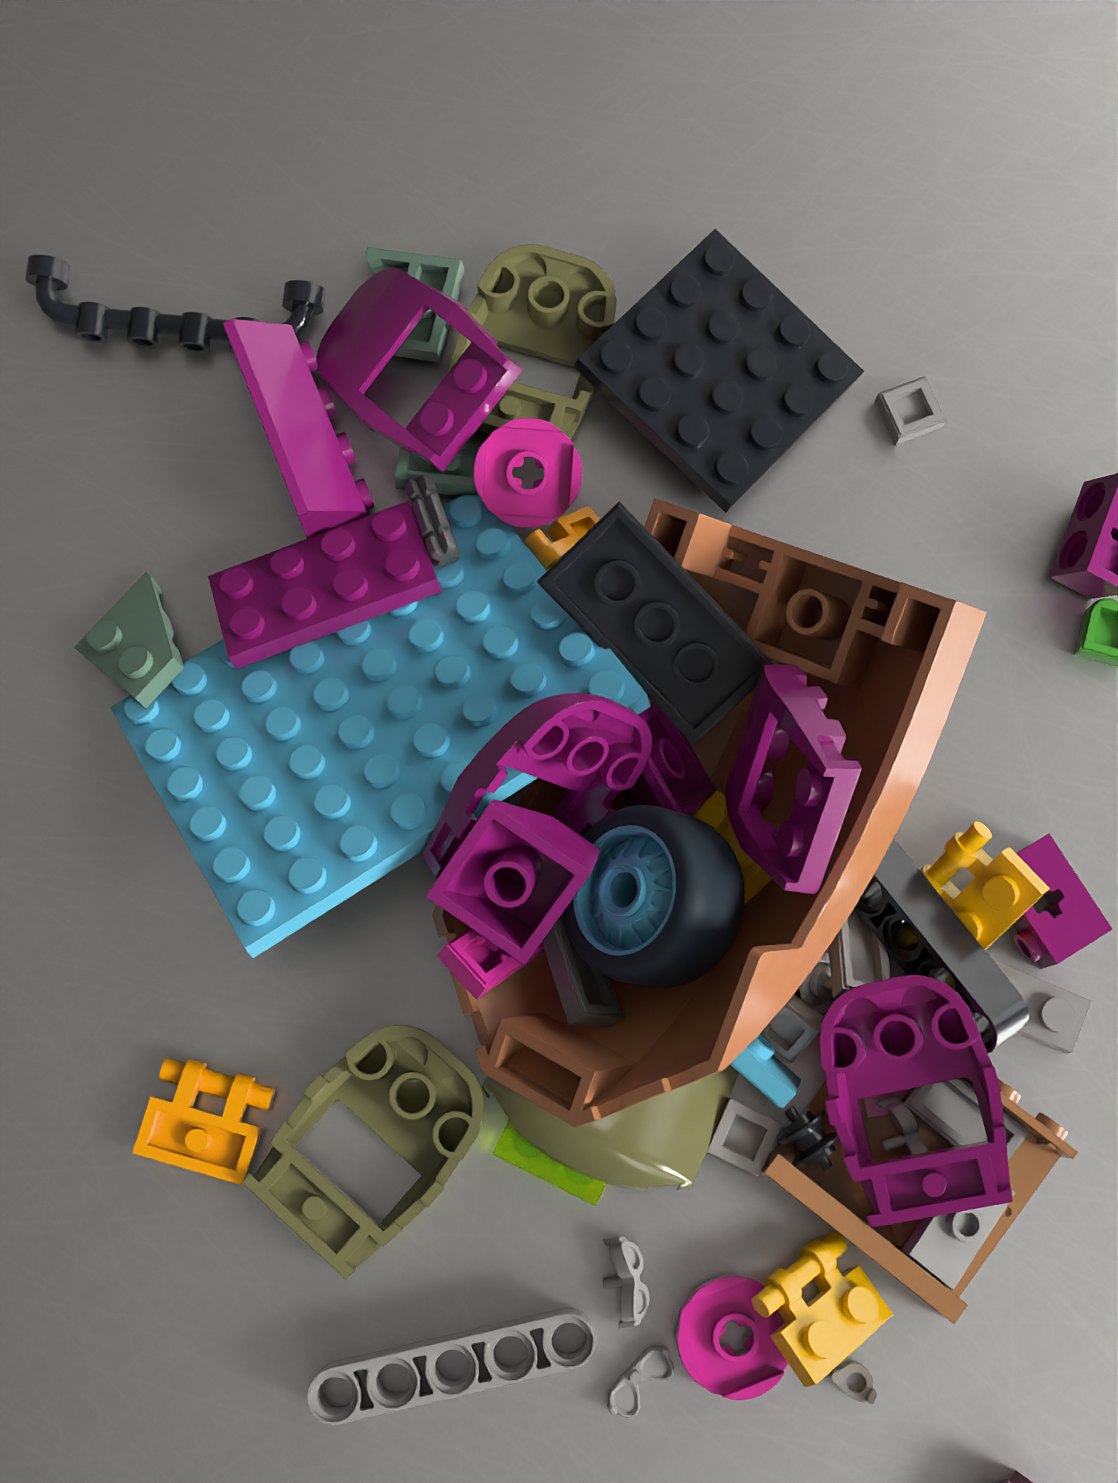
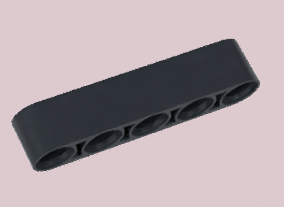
[854,838,1029,1053]

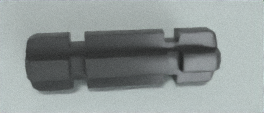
[405,474,460,567]

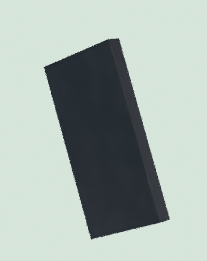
[537,501,776,745]

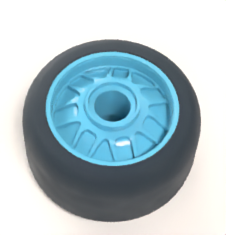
[563,805,745,988]

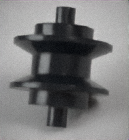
[776,1106,839,1171]

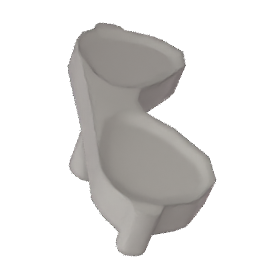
[607,1346,674,1418]

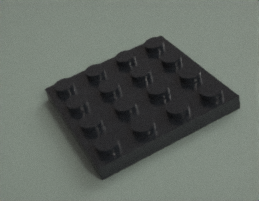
[574,229,864,513]

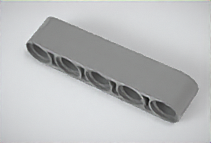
[307,1308,596,1425]

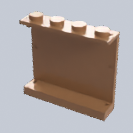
[762,1076,1078,1324]

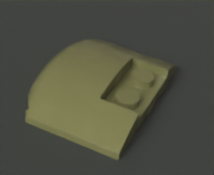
[482,1064,739,1191]

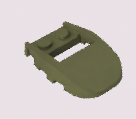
[449,244,617,440]
[242,1025,484,1279]

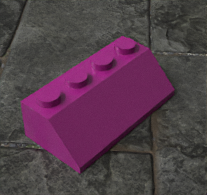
[223,319,375,538]

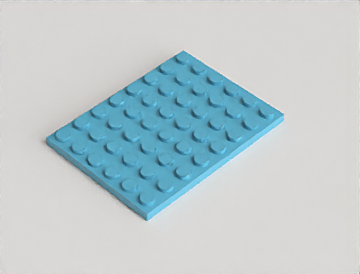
[110,495,651,958]

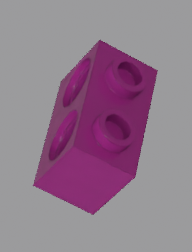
[1049,473,1118,599]

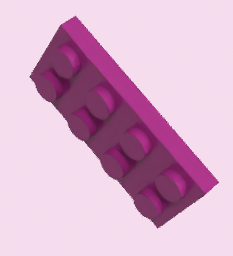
[208,500,442,669]

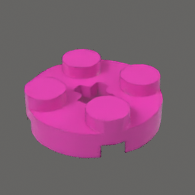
[474,418,582,528]
[676,1275,788,1400]

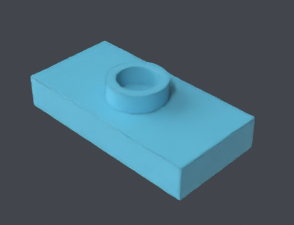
[730,1033,801,1108]

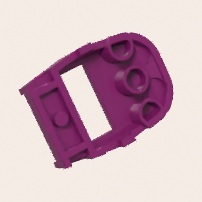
[316,268,523,472]
[725,664,862,895]
[423,693,652,878]
[819,975,1013,1228]

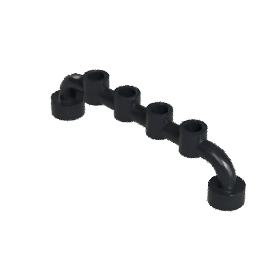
[25,255,326,354]

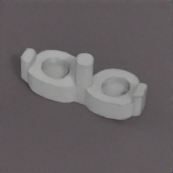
[876,1096,927,1156]
[603,1236,650,1328]
[824,1361,877,1404]

